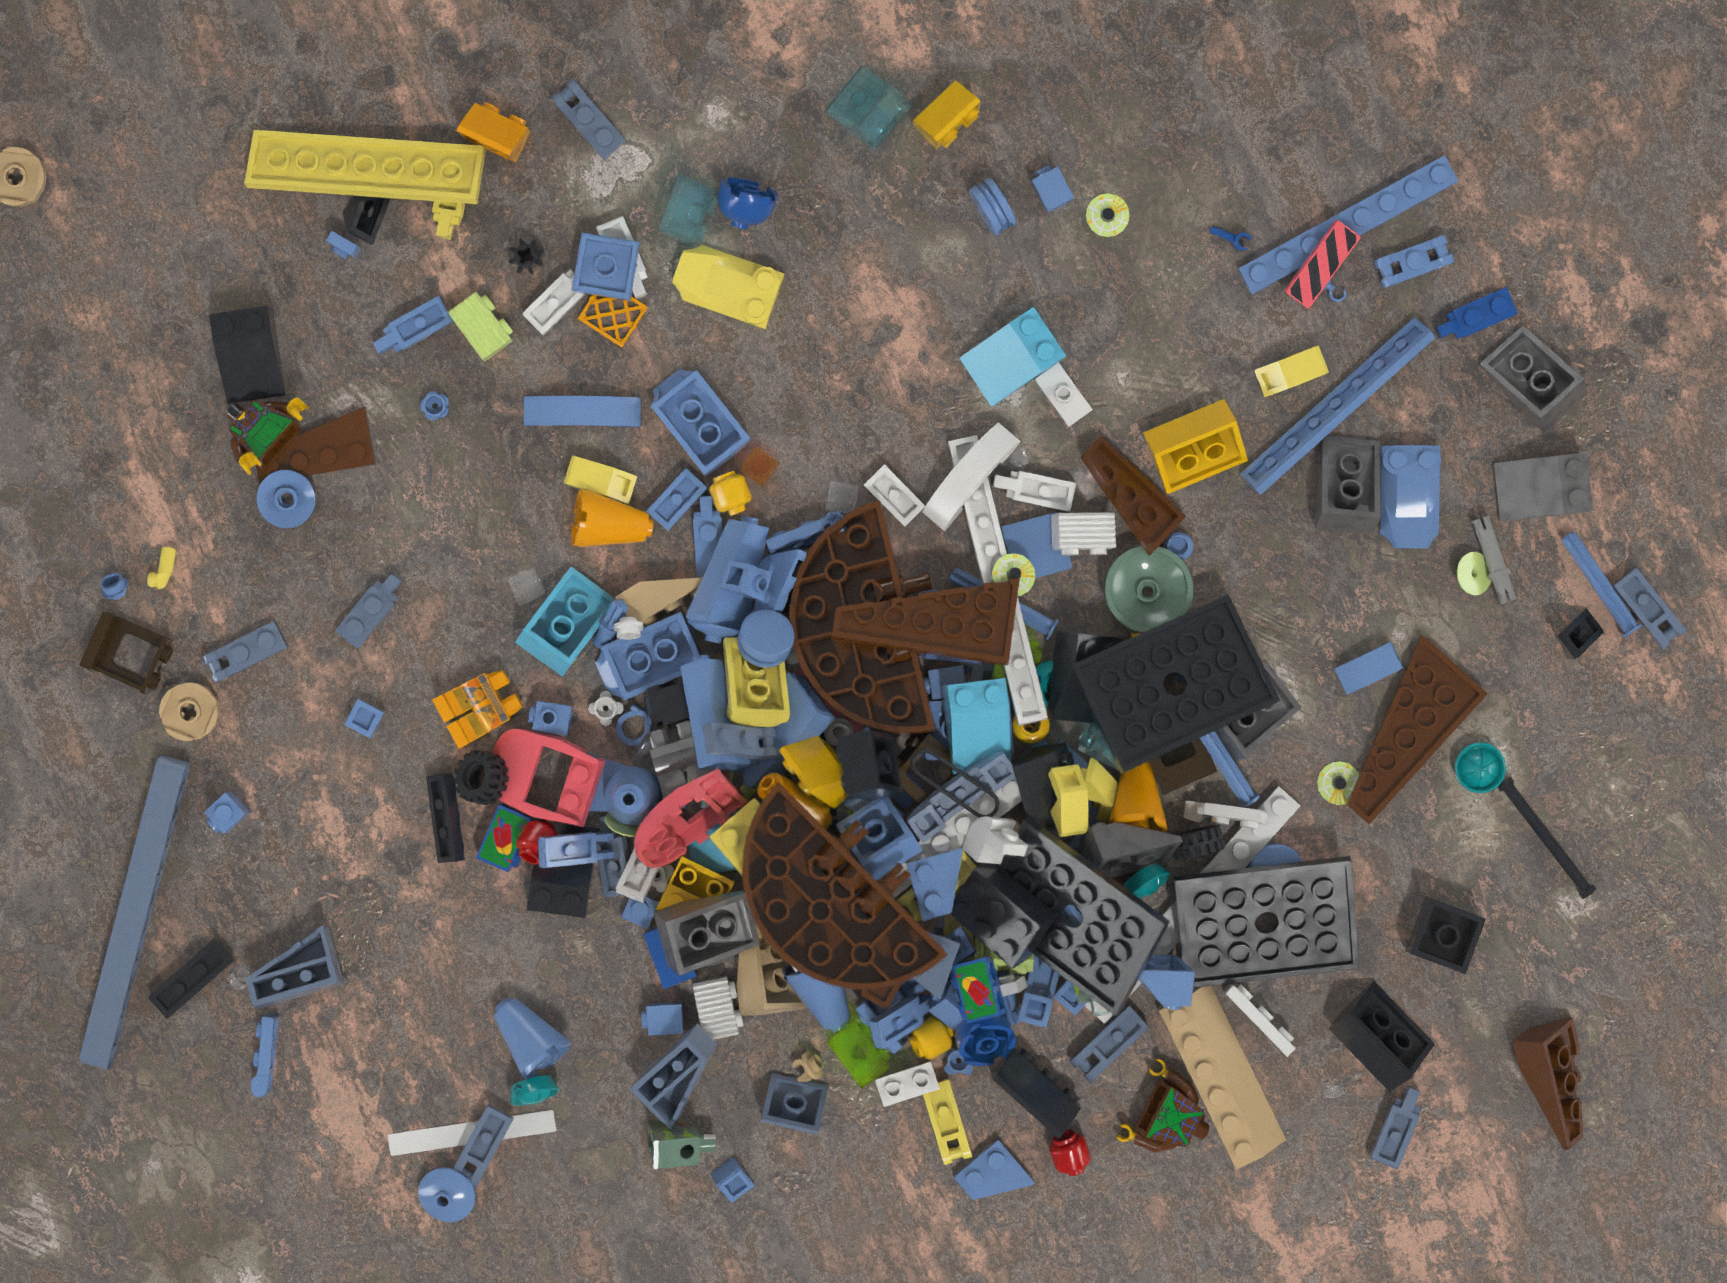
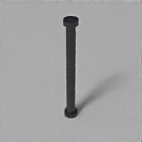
[1497,777,1596,899]

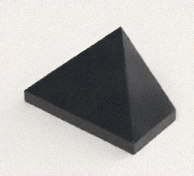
[343,196,391,245]
[1558,609,1604,659]

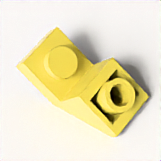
[1254,345,1329,397]
[564,455,637,504]
[1080,757,1118,823]
[1048,764,1088,837]

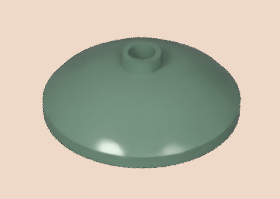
[1105,546,1193,633]

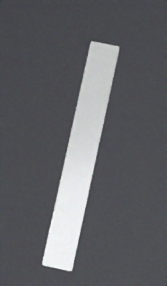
[388,1110,556,1156]

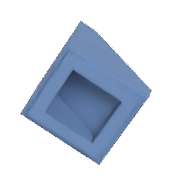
[711,1157,755,1203]

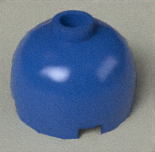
[718,177,778,229]
[955,1015,1016,1066]

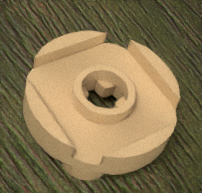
[0,147,46,207]
[159,682,220,741]

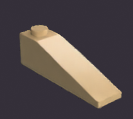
[736,922,807,1016]

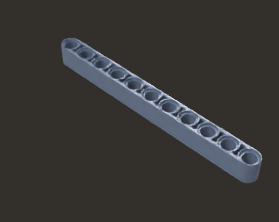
[79,754,190,1070]

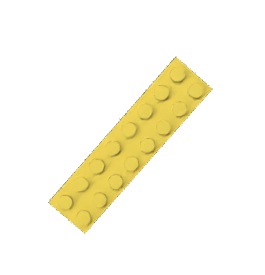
[244,130,486,204]

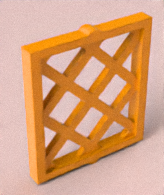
[577,295,648,348]

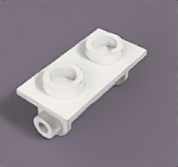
[875,1061,940,1107]

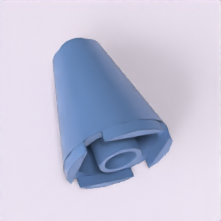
[604,766,663,825]
[782,964,850,1032]
[494,998,571,1080]

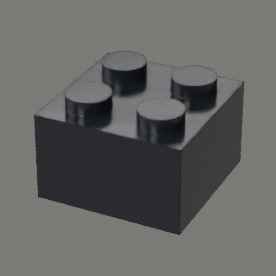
[837,730,903,801]
[1405,896,1486,974]

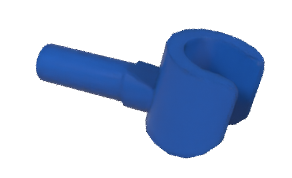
[1210,226,1252,251]

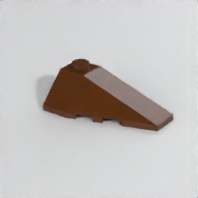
[1513,1018,1583,1150]

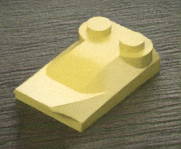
[672,245,785,330]
[723,637,790,727]

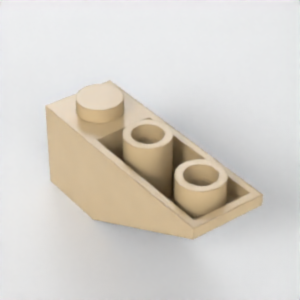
[615,577,703,628]

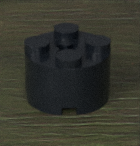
[644,677,690,731]

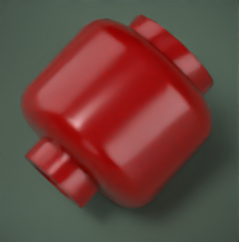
[516,819,558,865]
[1049,1130,1091,1176]

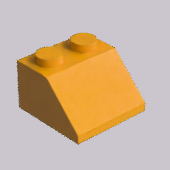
[456,102,531,163]

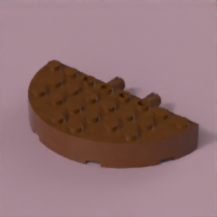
[789,500,937,735]
[742,782,948,989]

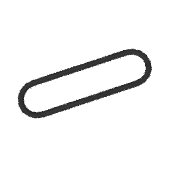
[911,749,1000,818]

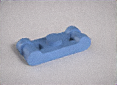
[1374,235,1455,288]

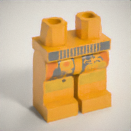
[432,669,524,749]

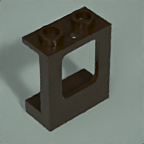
[79,612,173,694]
[897,733,958,805]
[1149,738,1218,795]

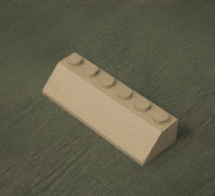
[1157,986,1286,1170]

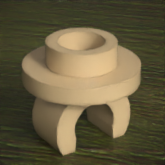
[791,1051,824,1082]

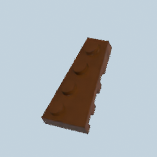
[256,406,376,484]
[1080,436,1186,556]

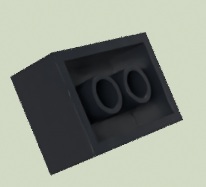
[949,863,1057,969]

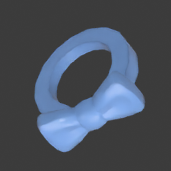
[616,703,652,746]

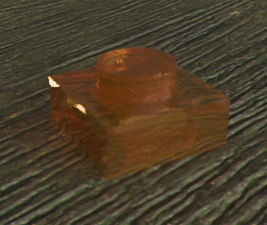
[739,446,780,487]

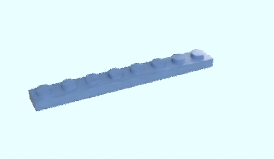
[1238,155,1458,295]
[1240,317,1435,495]

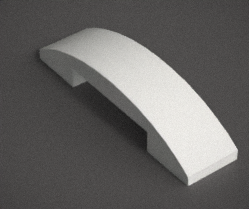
[922,422,1021,531]

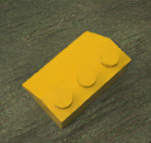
[1143,399,1248,494]

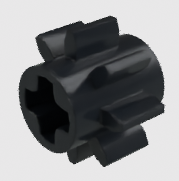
[509,239,545,275]

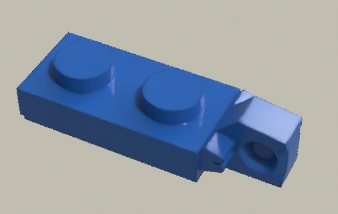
[1434,287,1518,339]

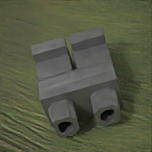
[649,720,714,799]

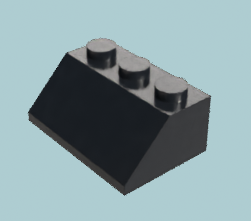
[1013,742,1089,841]
[1328,981,1435,1092]
[991,1047,1081,1139]

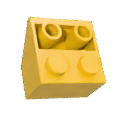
[913,80,981,150]
[779,736,849,809]
[656,856,735,910]

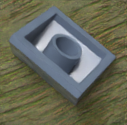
[760,1073,829,1135]

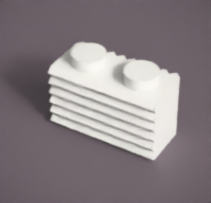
[1051,512,1116,556]
[692,975,744,1040]

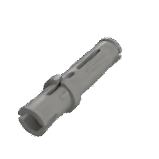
[1471,515,1518,605]

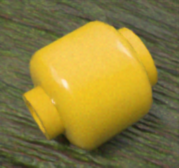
[709,471,752,516]
[1012,713,1050,744]
[909,1016,954,1060]

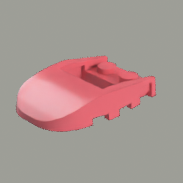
[492,728,606,827]
[634,768,749,868]

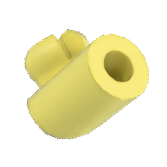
[147,547,176,590]

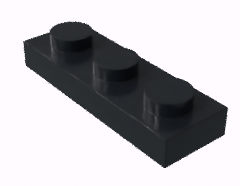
[426,773,465,863]
[148,938,235,1019]

